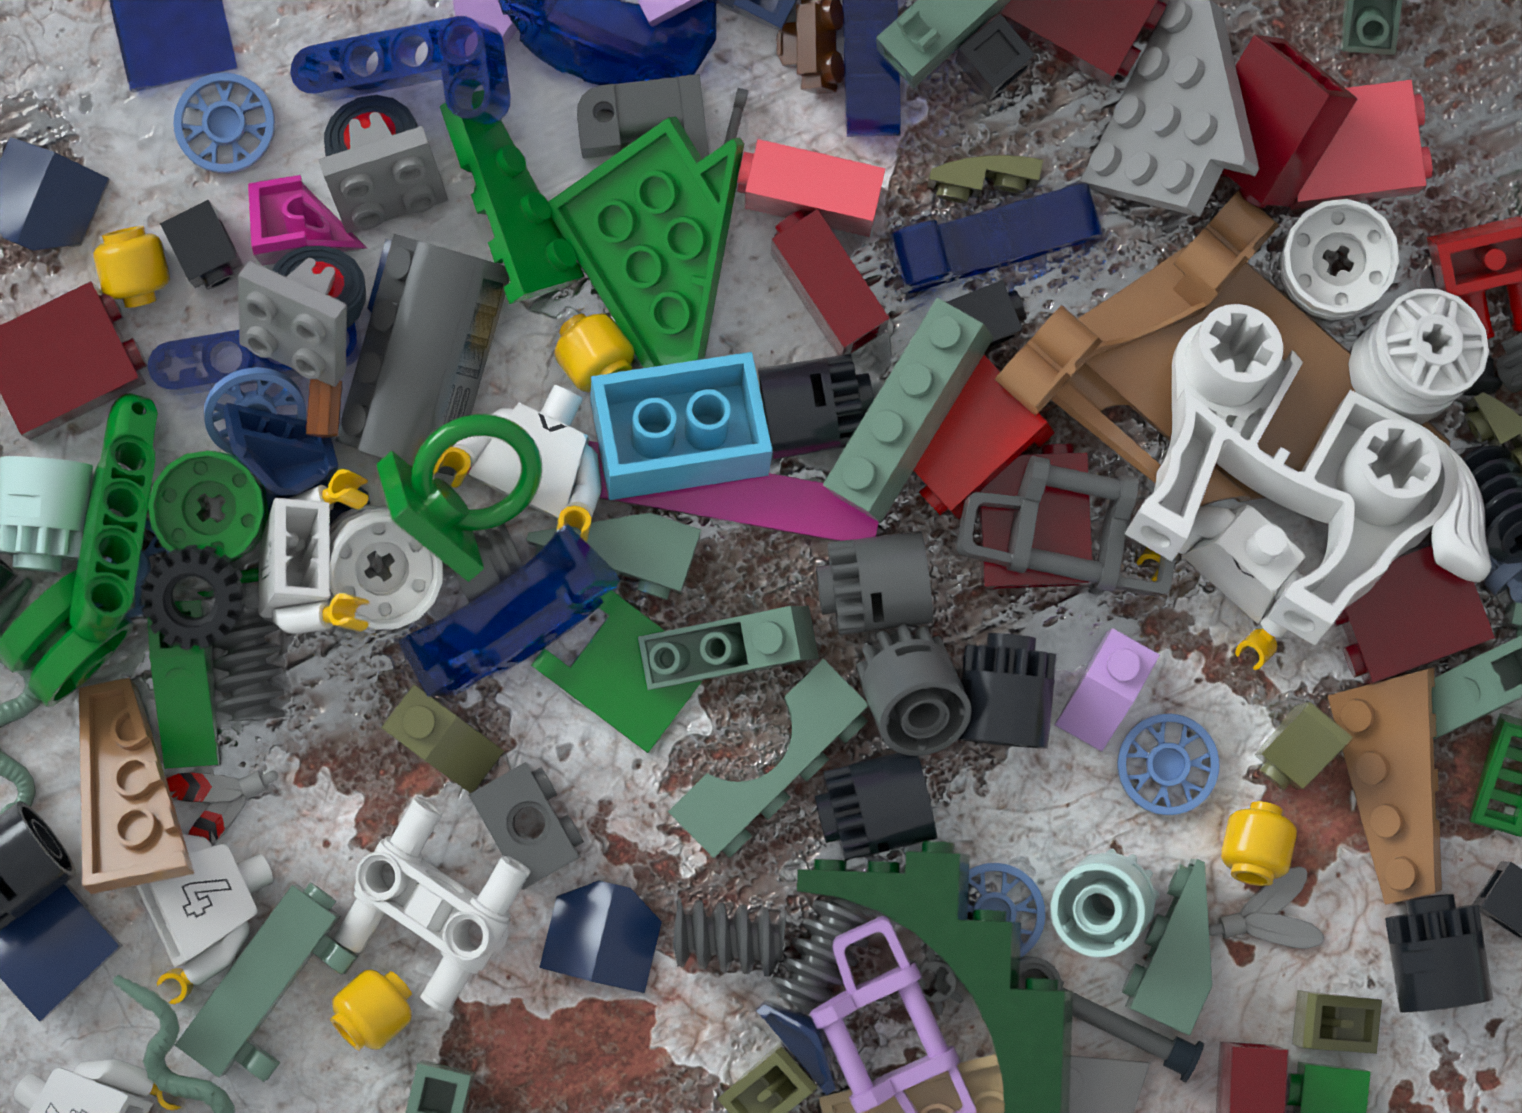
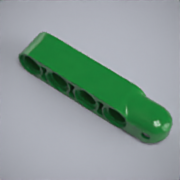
[69,393,158,641]

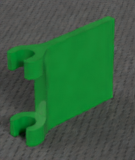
[531,579,702,753]

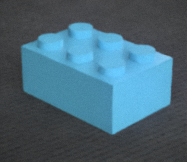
[590,352,772,500]

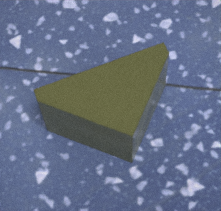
[1292,990,1382,1054]
[717,1043,818,1113]

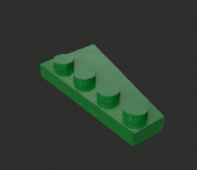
[439,89,585,305]

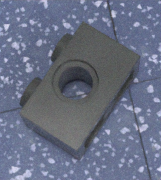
[469,762,584,890]

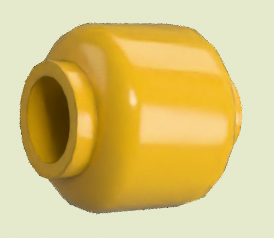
[93,226,170,308]
[554,313,634,393]
[1221,801,1297,886]
[330,969,412,1050]

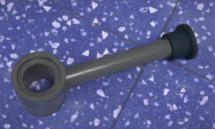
[1019,957,1204,1083]

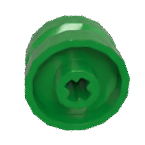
[0,569,134,707]

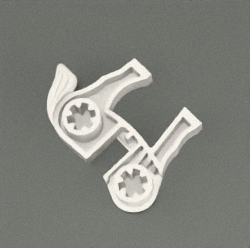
[1125,304,1492,645]

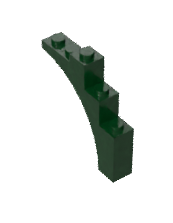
[797,841,1073,1113]

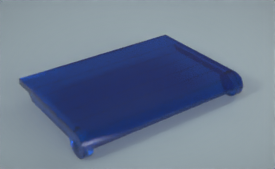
[109,0,238,92]

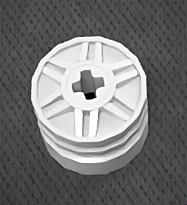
[1279,199,1399,321]
[1348,289,1489,425]
[329,504,443,630]

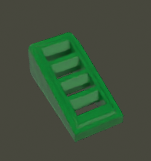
[1469,713,1522,838]

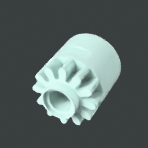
[0,456,93,572]
[1051,849,1159,957]

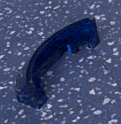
[498,0,717,85]
[398,523,620,696]

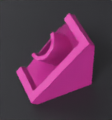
[248,175,367,266]

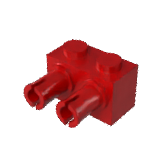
[1426,216,1522,339]

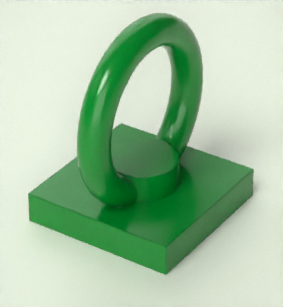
[376,414,542,582]

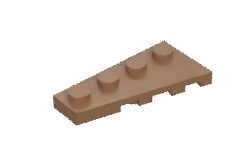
[1327,667,1442,905]
[79,677,195,894]

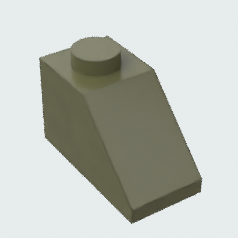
[381,684,505,793]
[1255,702,1353,791]

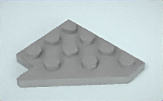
[1080,0,1259,217]

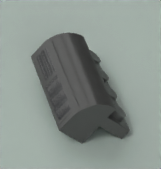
[335,234,510,476]

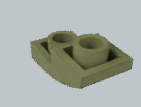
[927,155,1043,204]
[1465,392,1522,473]

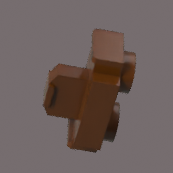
[776,0,845,94]

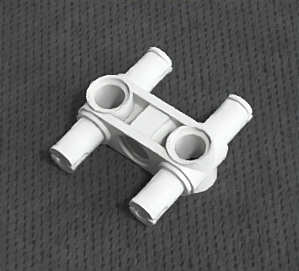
[334,798,531,1012]

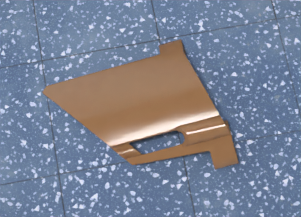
[995,190,1451,507]

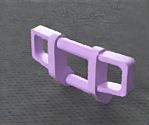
[810,916,976,1113]

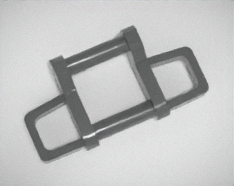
[957,455,1176,597]

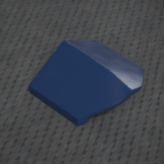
[0,137,110,251]
[223,402,339,496]
[539,880,662,993]
[756,1001,835,1096]

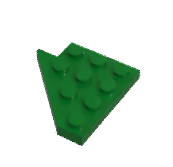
[548,116,744,368]

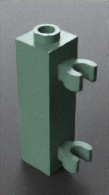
[876,0,1011,89]
[175,882,358,1082]

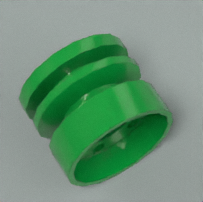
[148,450,269,562]

